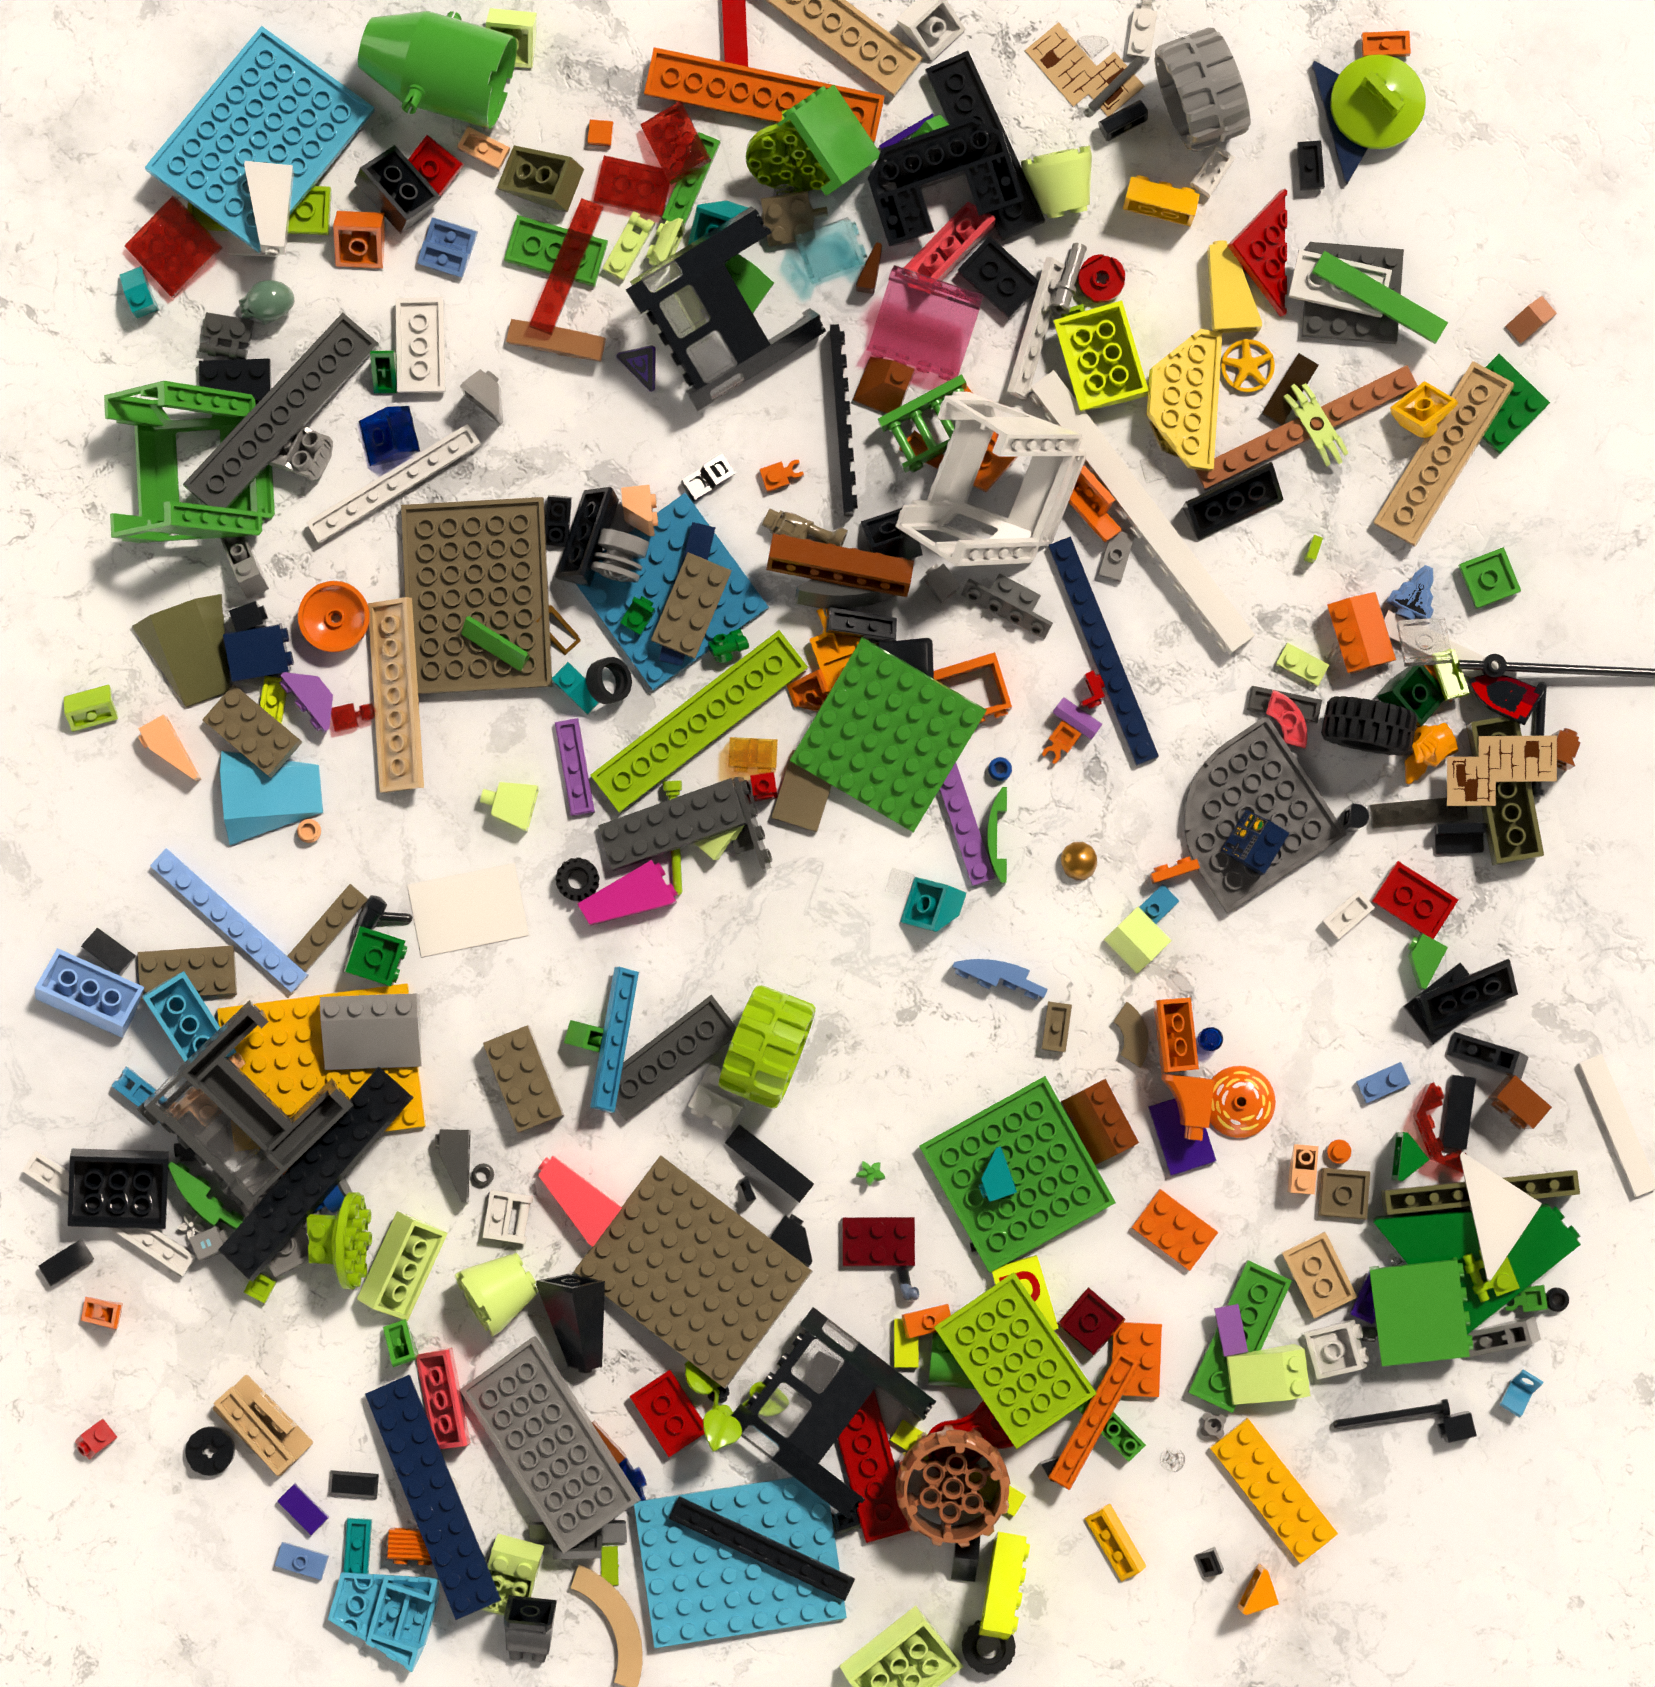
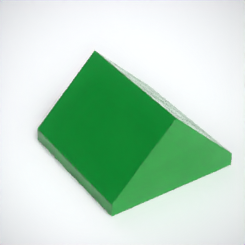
[1391,1132,1429,1181]

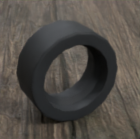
[586,657,632,704]

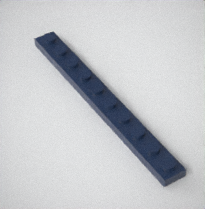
[1048,536,1159,766]

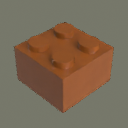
[1488,1075,1552,1130]

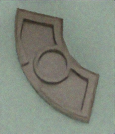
[1113,1002,1148,1068]

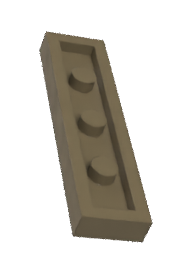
[287,884,368,972]

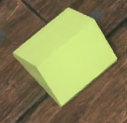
[1104,906,1172,974]

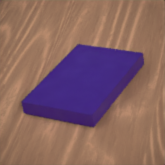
[1148,1098,1217,1176]

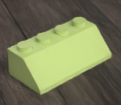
[357,1211,448,1321]

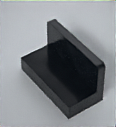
[1434,823,1486,854]

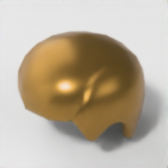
[1061,842,1097,880]

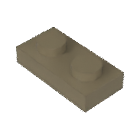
[1041,1001,1072,1052]

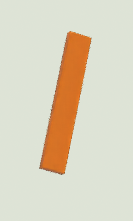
[1048,1350,1141,1490]

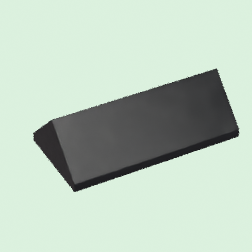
[1182,462,1284,540]
[555,487,619,587]
[1415,959,1518,1032]

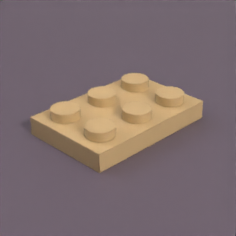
[1281,1232,1357,1318]

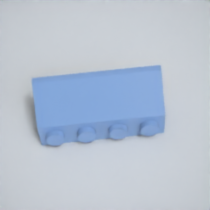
[35,948,144,1038]

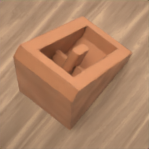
[1505,296,1557,344]

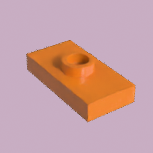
[901,1304,951,1338]

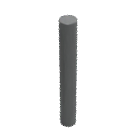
[1088,56,1145,112]

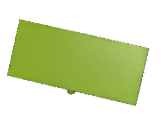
[601,1546,619,1585]

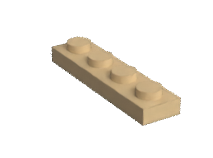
[213,1386,296,1476]

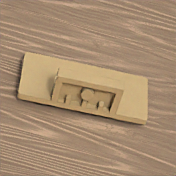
[213,1375,313,1476]

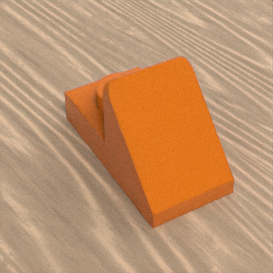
[81,1297,123,1329]

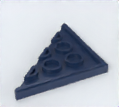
[1312,60,1368,184]

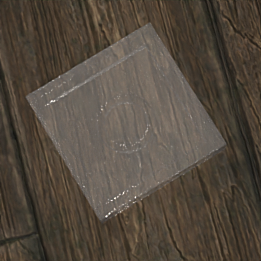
[1397,617,1453,667]

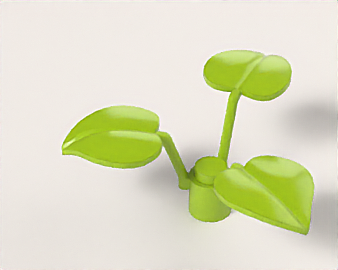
[684,1361,789,1452]

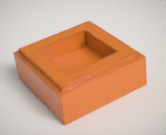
[587,119,614,146]

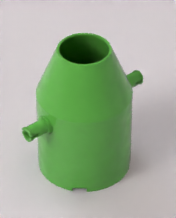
[358,11,517,129]

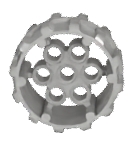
[1154,27,1251,151]

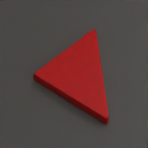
[1227,189,1287,317]

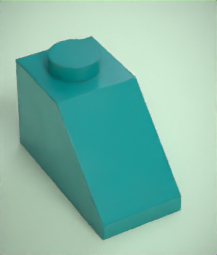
[119,266,159,319]
[551,662,600,715]
[979,1146,1017,1202]

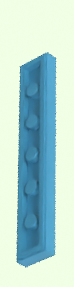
[590,966,639,1113]

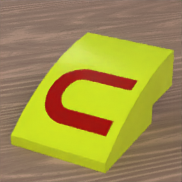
[992,1255,1059,1330]

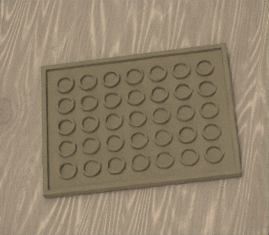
[401,497,553,694]
[574,1155,813,1388]

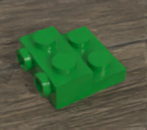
[344,926,407,986]

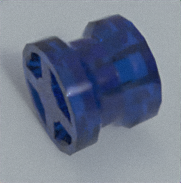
[1198,1027,1223,1051]

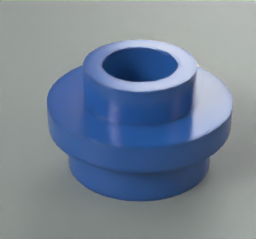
[988,757,1012,781]

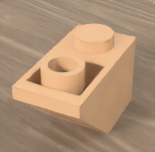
[621,485,658,536]
[1287,1144,1319,1195]

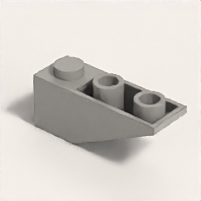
[220,536,269,599]

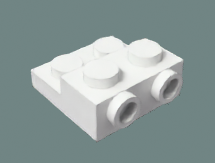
[688,1063,746,1130]
[1304,1319,1370,1380]

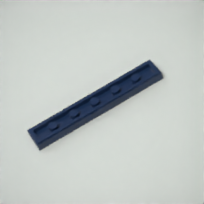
[659,522,716,667]

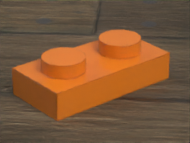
[1361,31,1411,57]
[1150,856,1200,884]

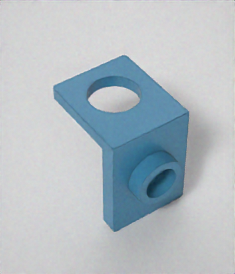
[1500,1369,1543,1418]

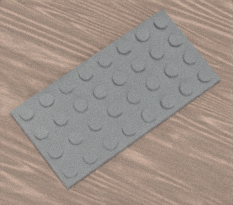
[460,1336,641,1554]

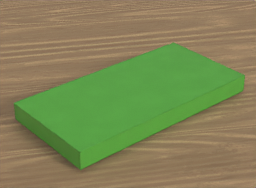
[504,215,608,287]

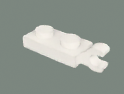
[1127,0,1158,60]

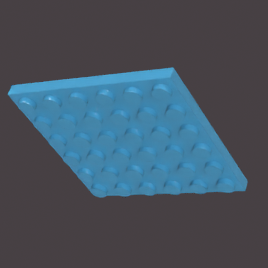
[576,492,769,691]

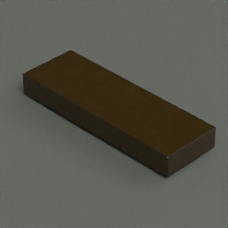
[1262,353,1319,426]

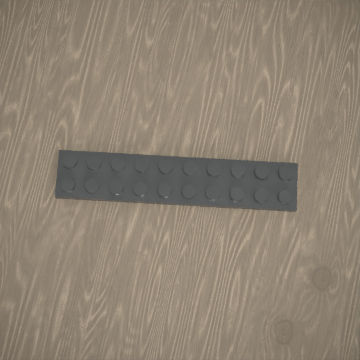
[183,312,379,508]

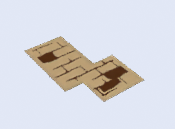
[1025,22,1145,116]
[1447,736,1557,806]

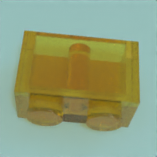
[728,737,778,774]

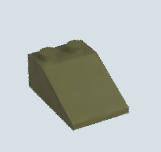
[497,145,584,212]

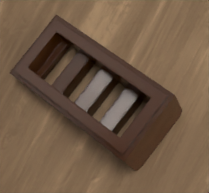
[856,242,882,294]

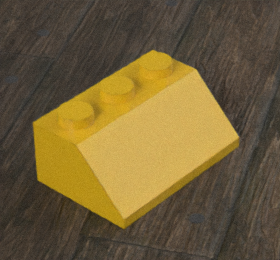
[1122,175,1200,227]

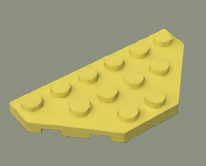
[1146,329,1222,472]

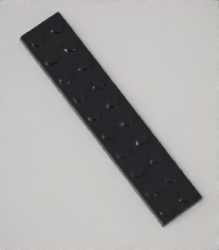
[218,1067,414,1282]

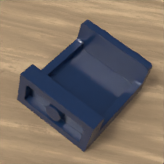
[223,623,294,682]

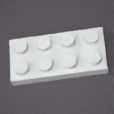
[1288,249,1392,318]
[396,297,446,394]

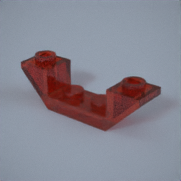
[1413,1082,1467,1174]

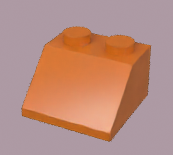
[333,211,385,269]

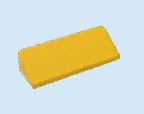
[1085,1504,1146,1582]

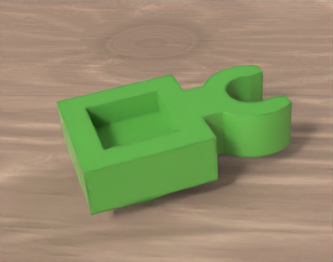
[1505,1284,1548,1312]

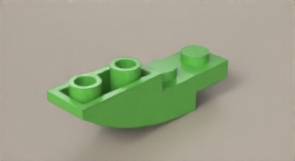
[168,1161,244,1230]
[1076,1397,1146,1462]

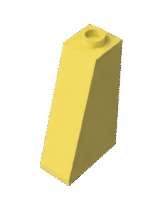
[1207,240,1262,333]

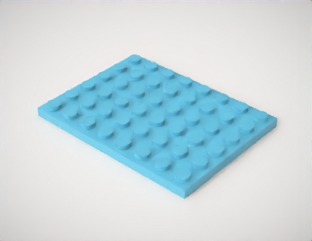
[145,26,375,253]
[634,1477,847,1648]

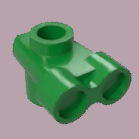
[708,628,749,663]

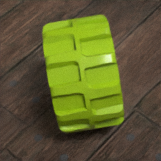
[718,985,816,1109]

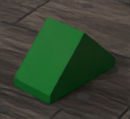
[370,351,398,393]

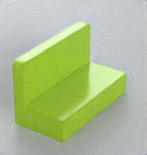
[64,685,118,732]

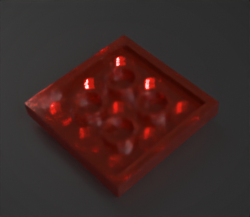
[124,196,223,298]

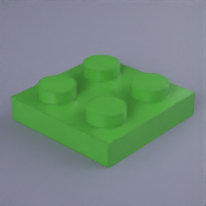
[1458,547,1521,609]

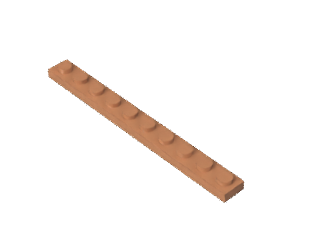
[1194,365,1418,490]

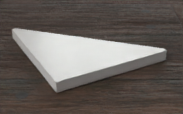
[1460,1152,1542,1282]

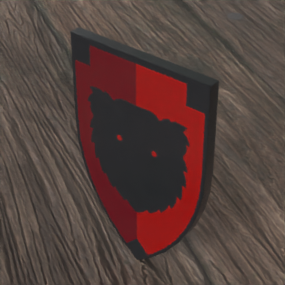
[1468,675,1544,725]

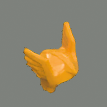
[1404,723,1458,784]

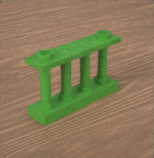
[878,374,967,473]

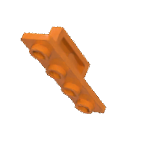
[1069,465,1121,542]

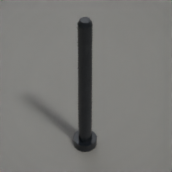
[1532,682,1547,797]
[1333,1399,1450,1429]

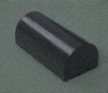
[1098,100,1148,141]
[1343,803,1369,832]

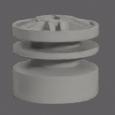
[590,528,649,583]

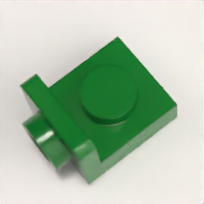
[620,596,656,636]

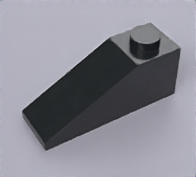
[1447,1032,1529,1079]

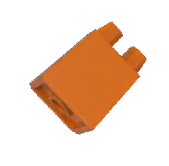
[1161,1073,1215,1141]

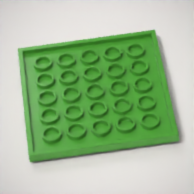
[790,637,987,833]
[919,1076,1116,1273]

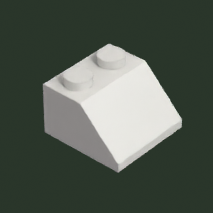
[896,0,966,61]

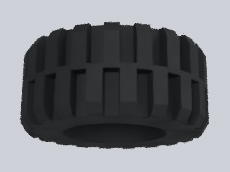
[1321,696,1417,756]

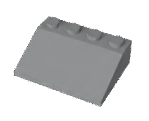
[320,993,422,1070]

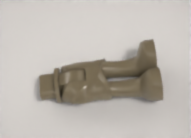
[762,509,848,547]

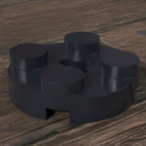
[185,1426,235,1476]

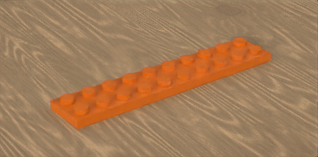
[644,47,885,143]

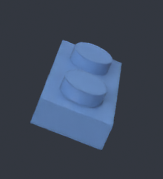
[1356,1062,1411,1103]

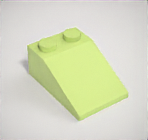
[1226,1344,1310,1405]

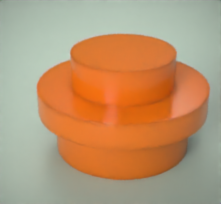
[1327,1139,1352,1164]

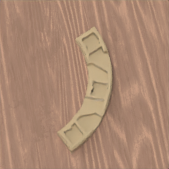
[570,1564,643,1687]

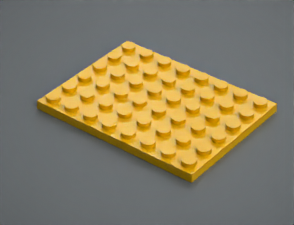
[217,983,426,1152]

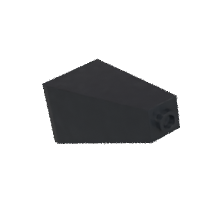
[536,1274,605,1373]

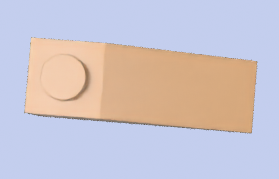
[138,715,201,781]

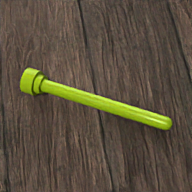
[663,781,682,896]

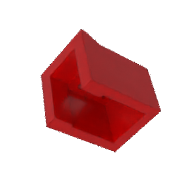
[750,772,778,801]

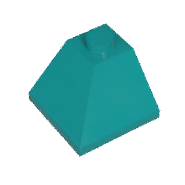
[688,200,748,245]
[900,877,967,932]

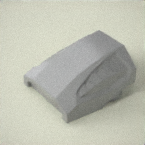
[268,426,333,481]

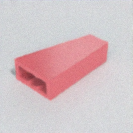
[538,1156,622,1247]

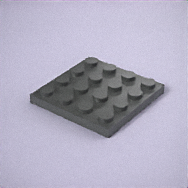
[1302,242,1404,344]

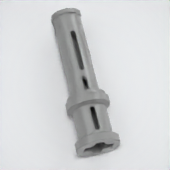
[1049,243,1087,314]

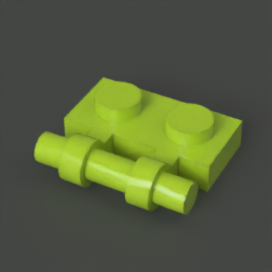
[1463,1250,1519,1302]

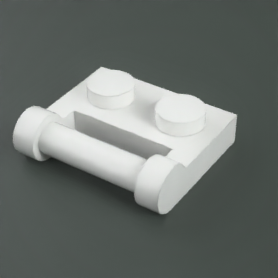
[482,1190,534,1244]

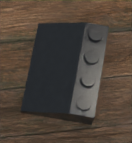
[68,1148,169,1229]

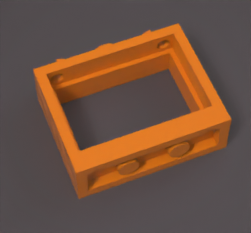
[934,652,1012,723]

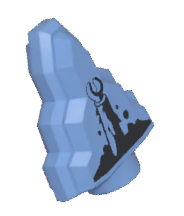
[1387,565,1434,622]

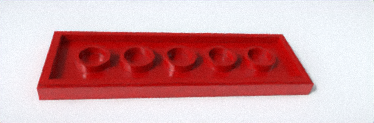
[838,1389,912,1543]

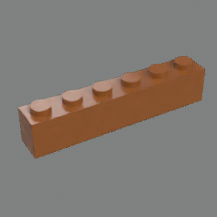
[766,533,914,597]

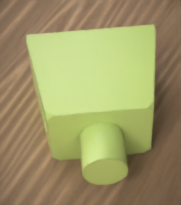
[480,782,539,832]

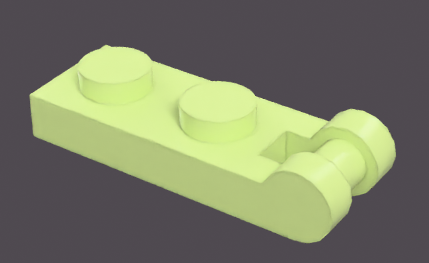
[603,211,655,281]

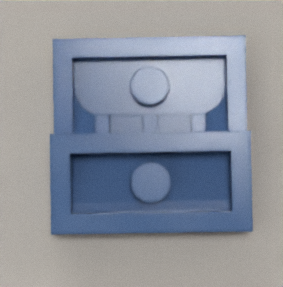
[417,217,478,277]

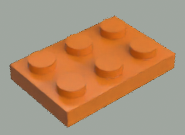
[1131,1189,1218,1271]
[1111,1322,1162,1397]

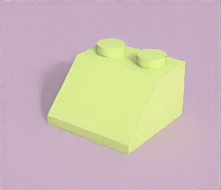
[486,8,537,68]

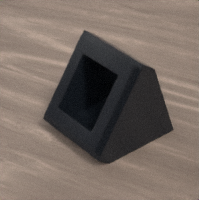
[1040,1456,1059,1482]
[832,1511,861,1536]
[1195,1547,1224,1578]

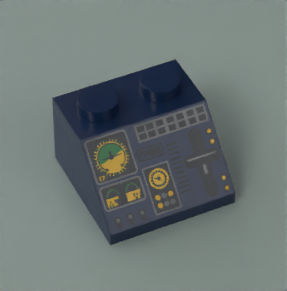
[1221,810,1289,876]

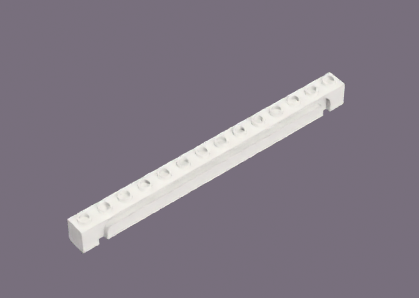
[1030,370,1255,654]

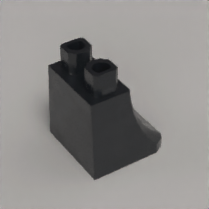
[873,638,934,679]
[504,1595,557,1663]

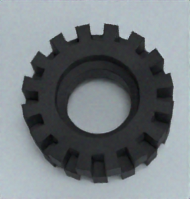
[556,857,600,901]

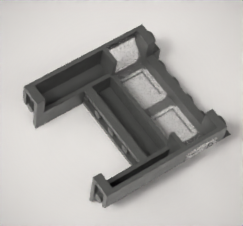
[137,1000,353,1208]

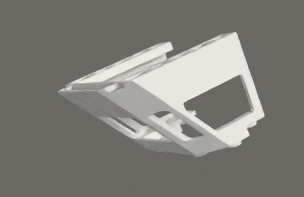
[895,392,1087,566]

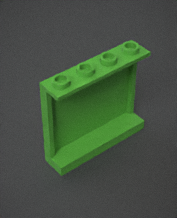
[777,85,880,196]
[1369,1257,1474,1366]

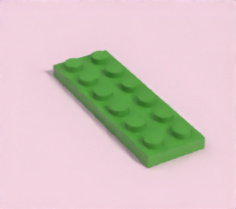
[1188,1260,1292,1413]

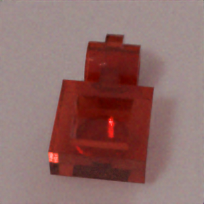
[331,703,376,732]

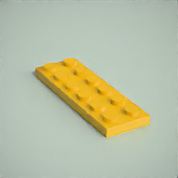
[1209,1418,1338,1564]

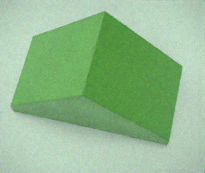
[383,1319,419,1367]

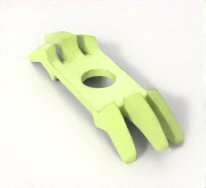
[1283,383,1349,467]

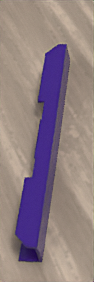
[879,114,934,149]

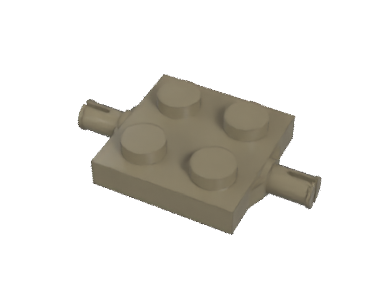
[761,190,828,247]

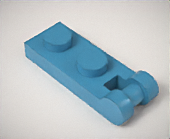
[111,1066,173,1123]

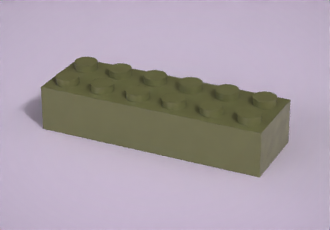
[1466,717,1544,866]

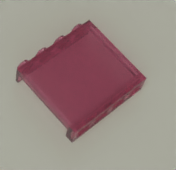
[866,265,984,381]

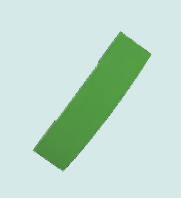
[987,787,1007,884]

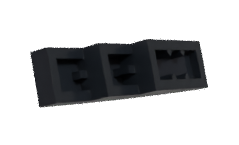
[725,1124,814,1203]

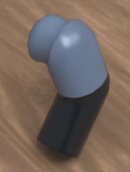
[896,1266,919,1301]

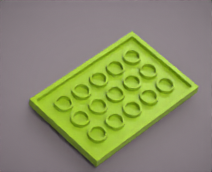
[934,1272,1097,1449]

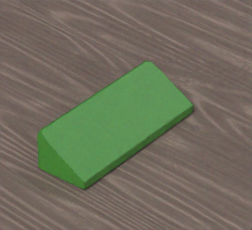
[462,616,530,671]

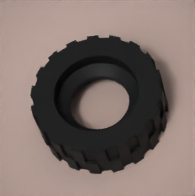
[962,1620,1016,1675]

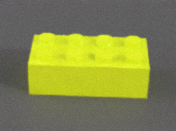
[979,1531,1030,1640]

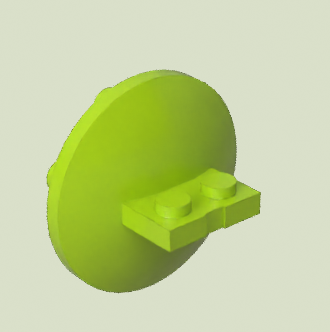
[1330,55,1426,149]
[746,109,831,193]
[307,1192,372,1290]

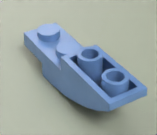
[952,959,1048,1001]

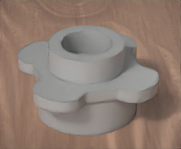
[1200,1412,1226,1438]

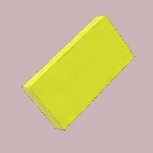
[894,1318,919,1367]

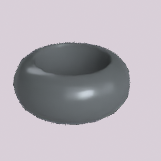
[472,1163,494,1186]

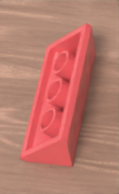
[903,202,996,294]
[416,1348,471,1449]

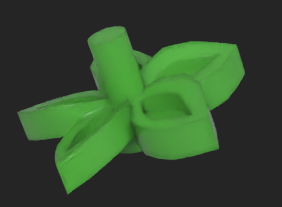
[856,1161,885,1186]

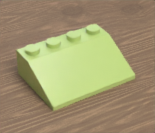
[840,1606,964,1687]

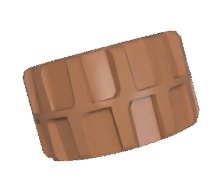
[895,1425,1011,1548]

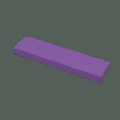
[555,718,595,816]

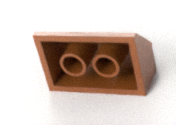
[1061,1079,1139,1165]

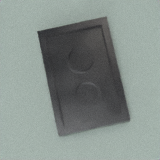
[957,236,1039,319]
[199,358,272,405]
[1403,962,1472,1044]

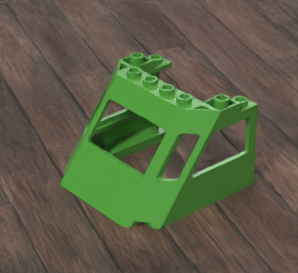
[104,381,275,543]

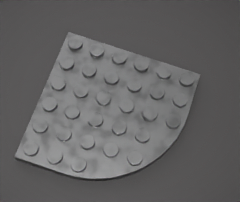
[1184,716,1347,914]

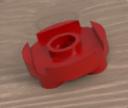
[1078,254,1125,303]

